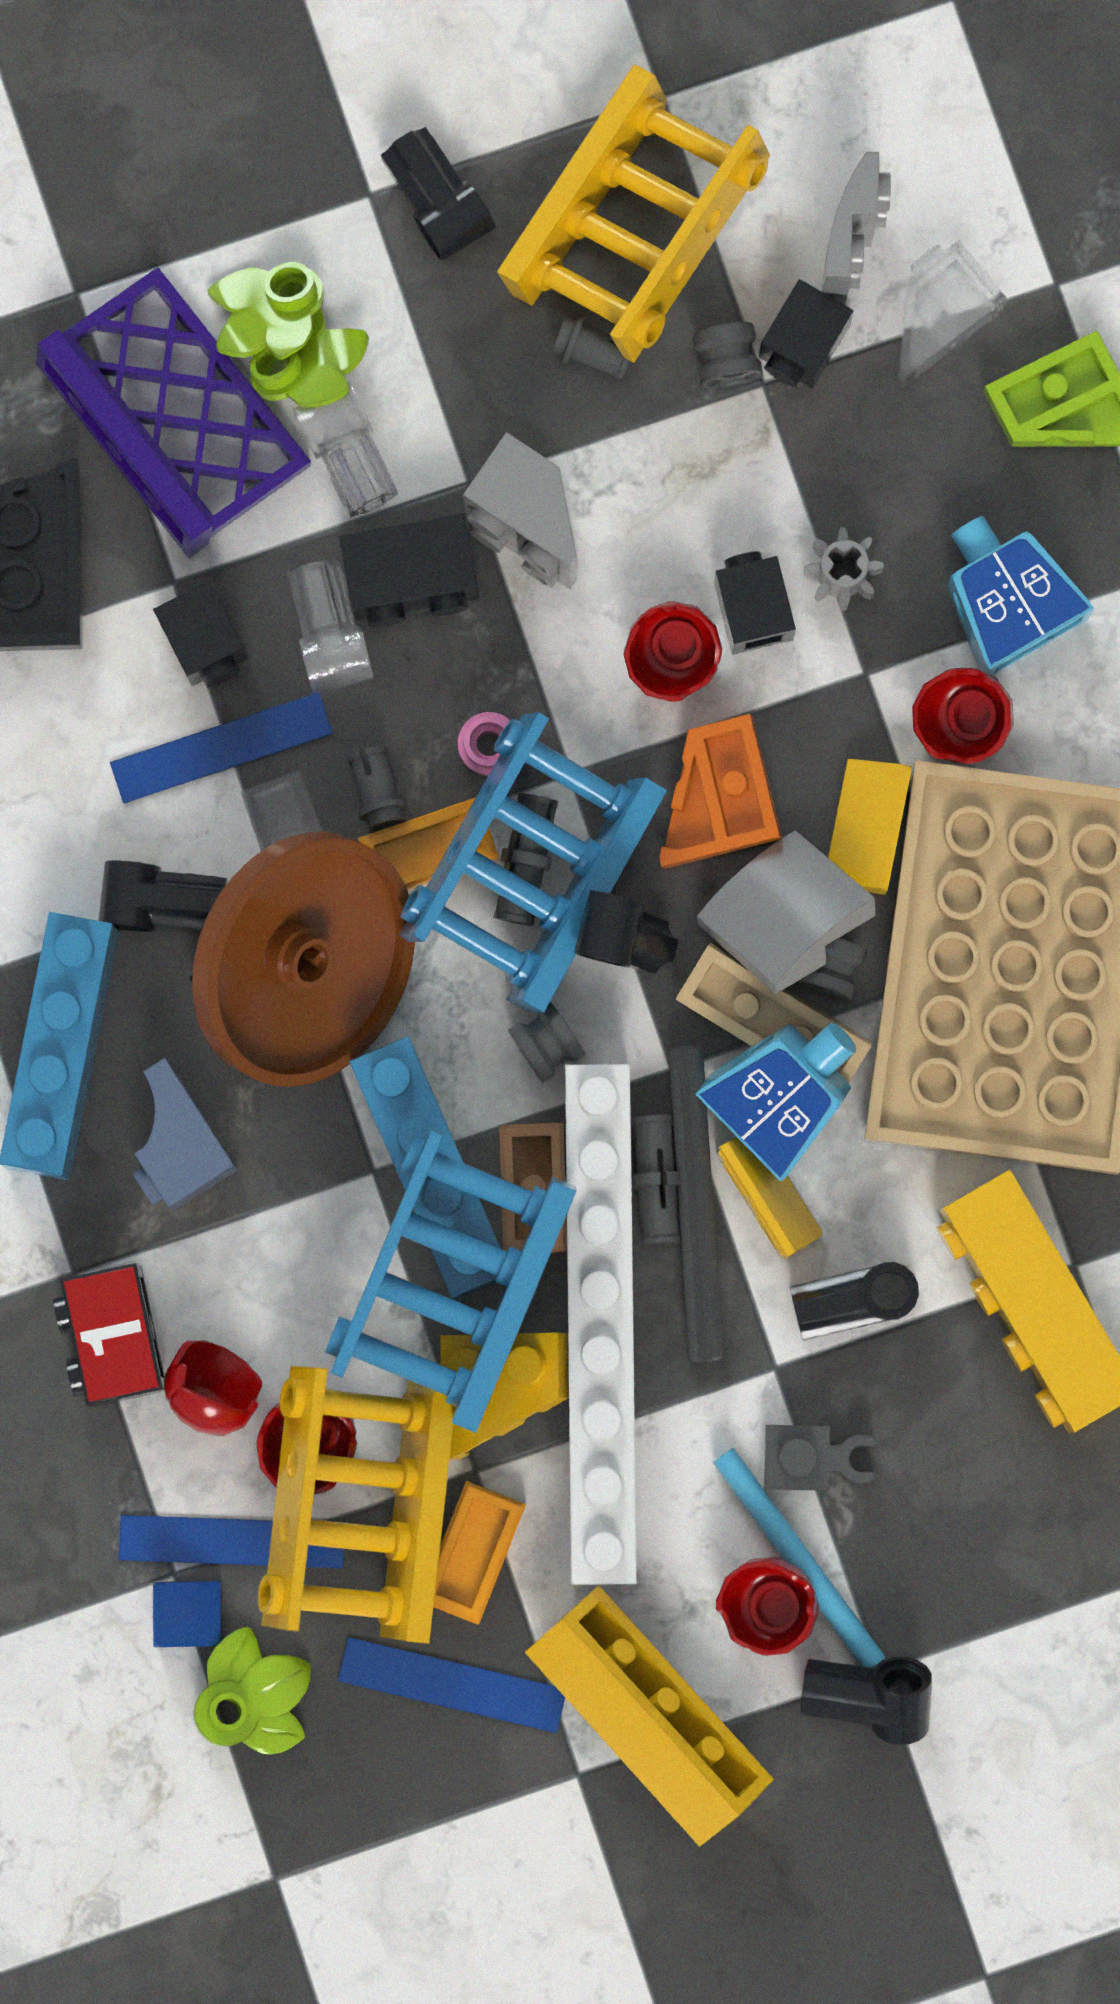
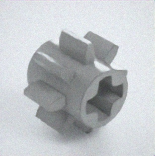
[803,527,884,611]

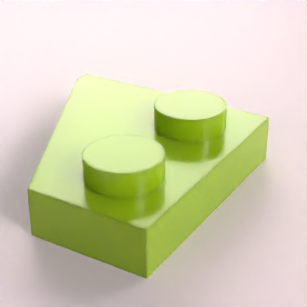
[983,330,1120,447]

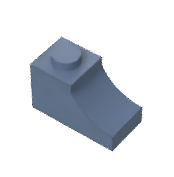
[133,1058,238,1211]

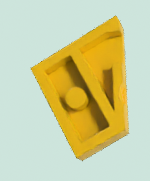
[440,1333,569,1460]

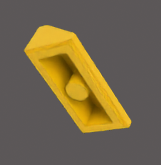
[828,759,912,895]
[717,1137,822,1260]

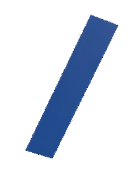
[110,692,333,804]
[119,1515,344,1569]
[338,1637,565,1733]

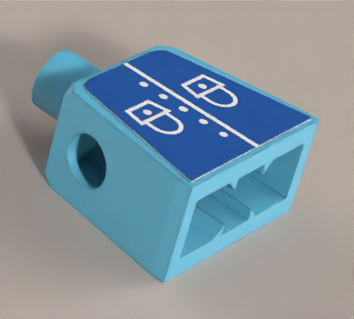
[947,516,1094,675]
[695,1023,857,1182]

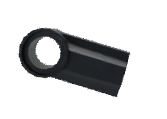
[381,127,496,262]
[98,860,228,932]
[573,890,678,974]
[789,1262,919,1341]
[800,1657,932,1745]

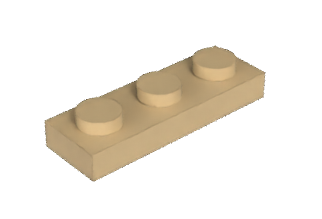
[676,943,874,1083]

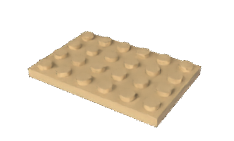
[864,760,1120,1175]

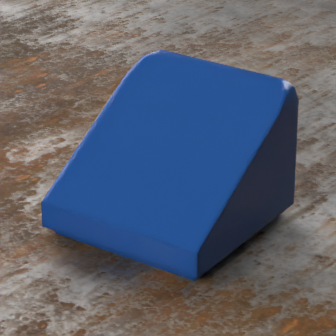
[153,1581,222,1648]

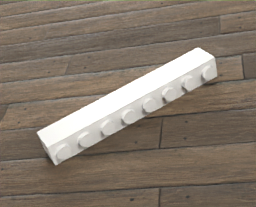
[565,1064,637,1585]

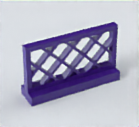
[36,267,311,559]

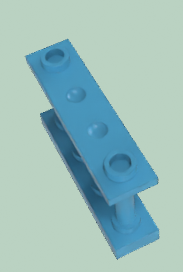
[399,712,667,1013]
[325,1127,577,1433]

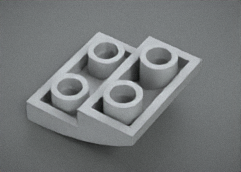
[821,152,891,305]
[697,830,876,994]

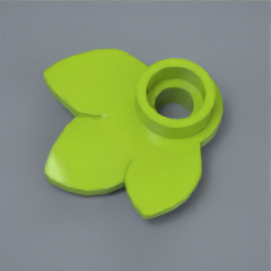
[207,262,324,360]
[250,307,369,408]
[193,1627,311,1755]

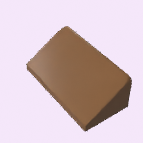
[499,1123,567,1254]

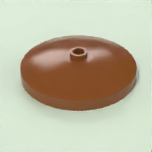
[192,832,415,1087]

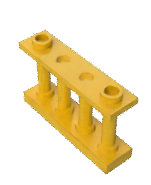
[497,64,770,363]
[257,1366,455,1644]

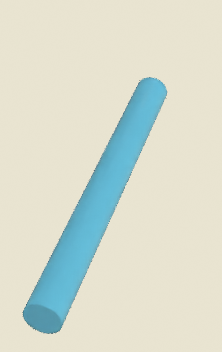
[713,1448,885,1668]

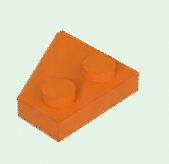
[659,714,782,869]

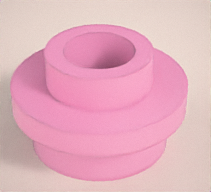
[458,712,510,776]

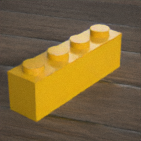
[936,1169,1120,1433]
[525,1585,774,1847]

